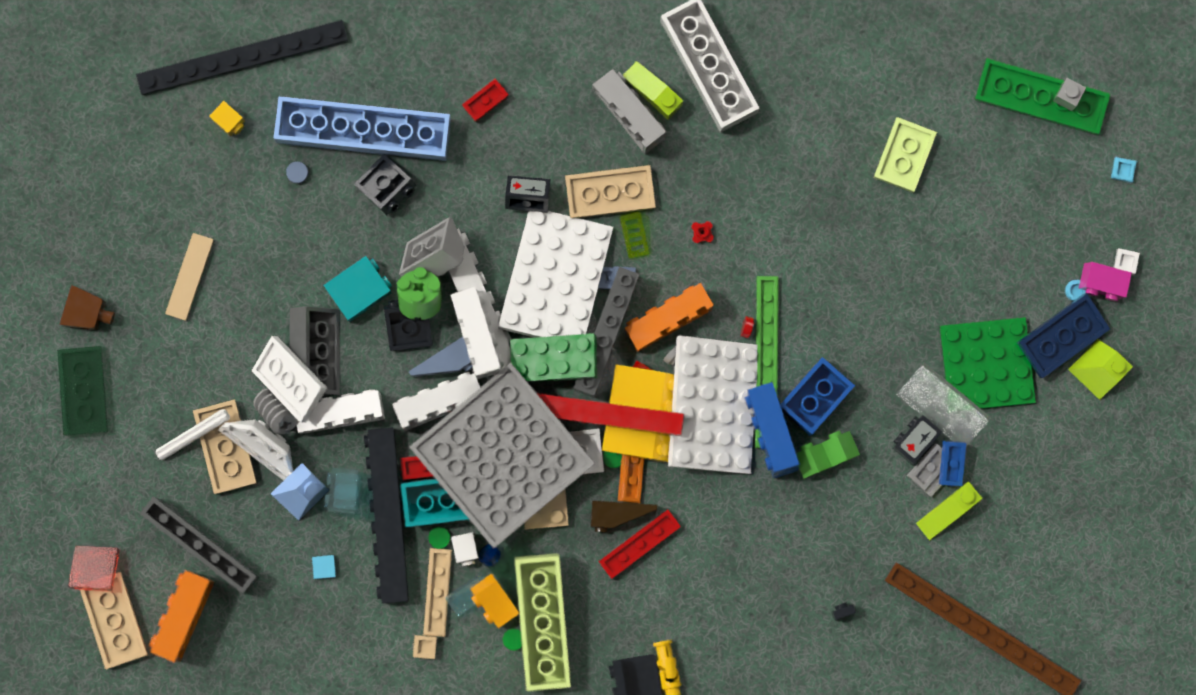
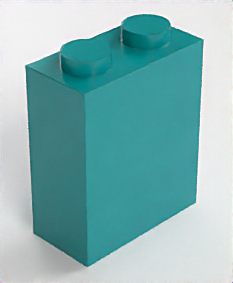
[323,256,392,323]

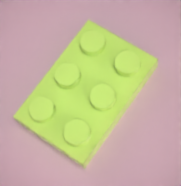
[874,117,937,193]

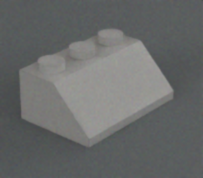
[399,217,465,277]

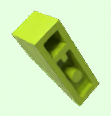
[623,61,683,120]
[916,482,983,540]

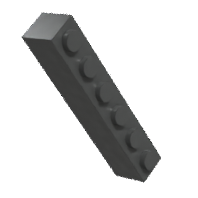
[140,496,259,594]

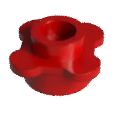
[691,221,714,243]

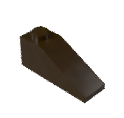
[591,500,657,533]

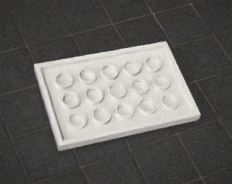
[498,211,613,338]
[668,336,757,474]

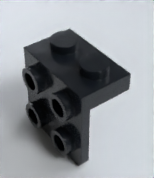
[609,654,662,695]

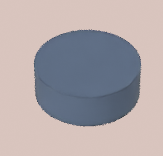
[286,162,308,184]

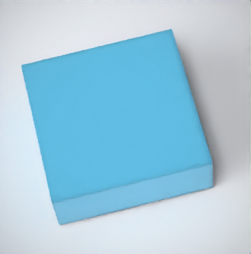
[1111,157,1137,183]
[312,555,336,579]

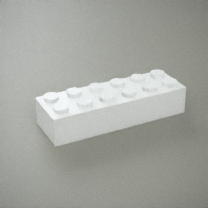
[660,0,759,133]

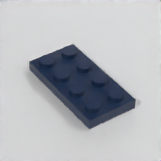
[1017,293,1110,378]

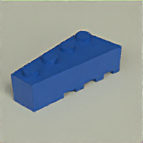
[744,382,799,479]

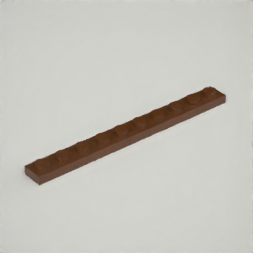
[884,562,1081,695]

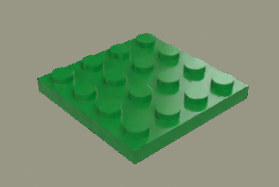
[939,317,1036,412]

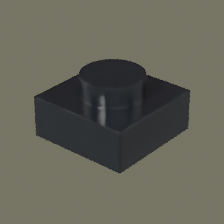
[831,602,856,620]

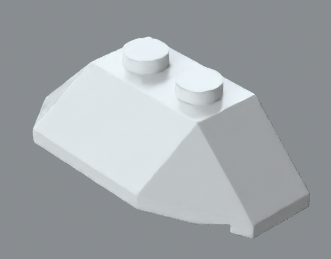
[218,420,293,481]

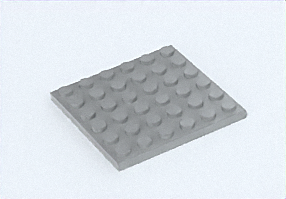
[410,363,595,548]

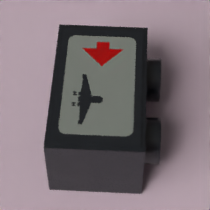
[505,176,551,213]
[893,415,942,465]

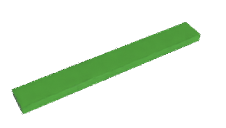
[755,276,778,448]

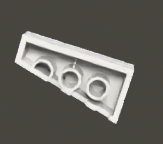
[393,372,480,431]

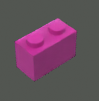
[1079,262,1132,301]

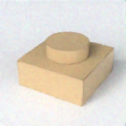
[413,635,437,659]

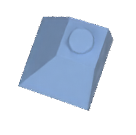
[271,463,329,520]

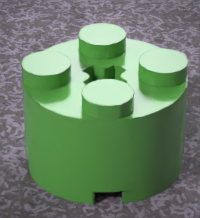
[397,267,442,320]

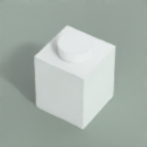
[451,532,479,566]

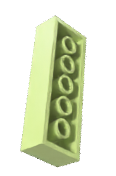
[515,553,570,691]

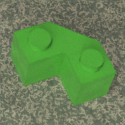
[796,430,860,478]

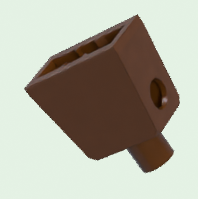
[60,285,115,330]

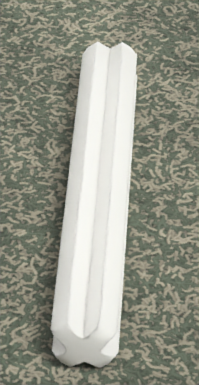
[156,409,230,460]

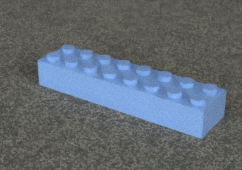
[274,96,451,161]

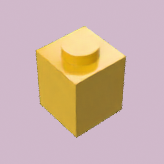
[209,101,245,137]

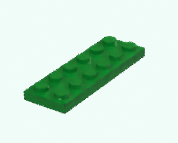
[974,58,1110,136]

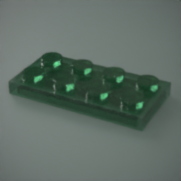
[57,346,108,436]

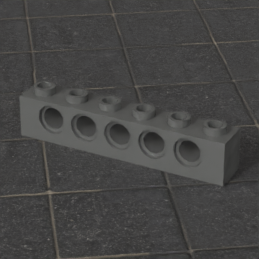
[574,267,640,398]

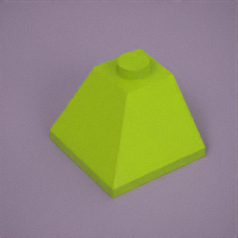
[1068,339,1133,400]

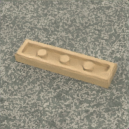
[165,233,214,321]
[423,548,452,637]

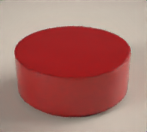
[740,316,754,338]

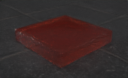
[68,546,119,591]

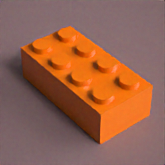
[149,570,215,662]

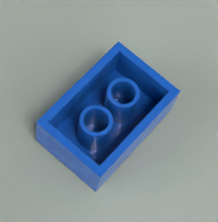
[780,357,855,436]

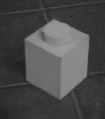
[1053,78,1086,111]

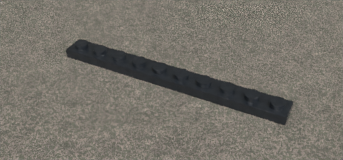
[136,20,348,96]

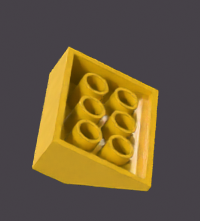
[602,365,674,462]

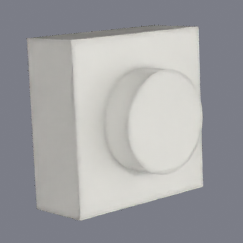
[1113,248,1140,275]

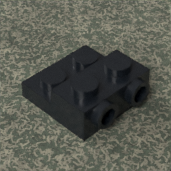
[354,154,417,216]
[384,300,433,351]

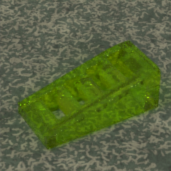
[618,211,650,259]

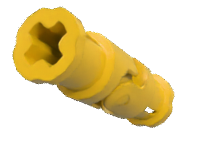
[653,640,681,695]

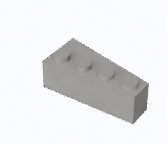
[592,69,666,154]

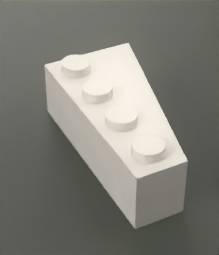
[451,287,504,379]
[297,389,385,434]

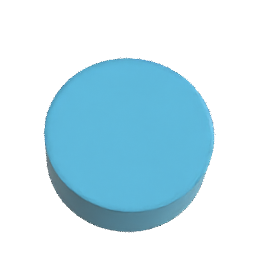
[1065,280,1086,301]

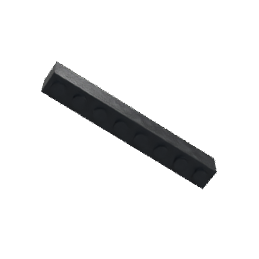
[364,427,409,604]

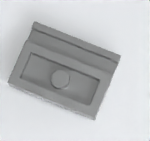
[907,443,942,497]

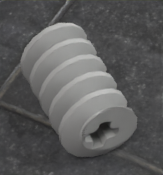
[254,388,298,435]

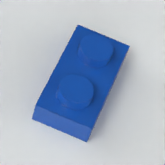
[939,441,966,486]

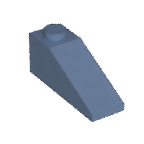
[409,337,473,377]

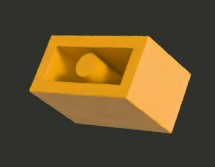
[470,573,519,628]

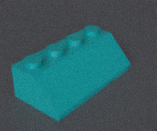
[401,479,469,527]

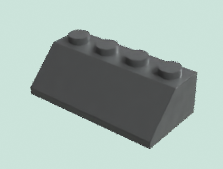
[290,306,340,395]

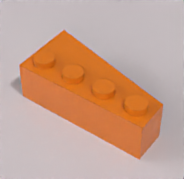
[625,283,714,352]

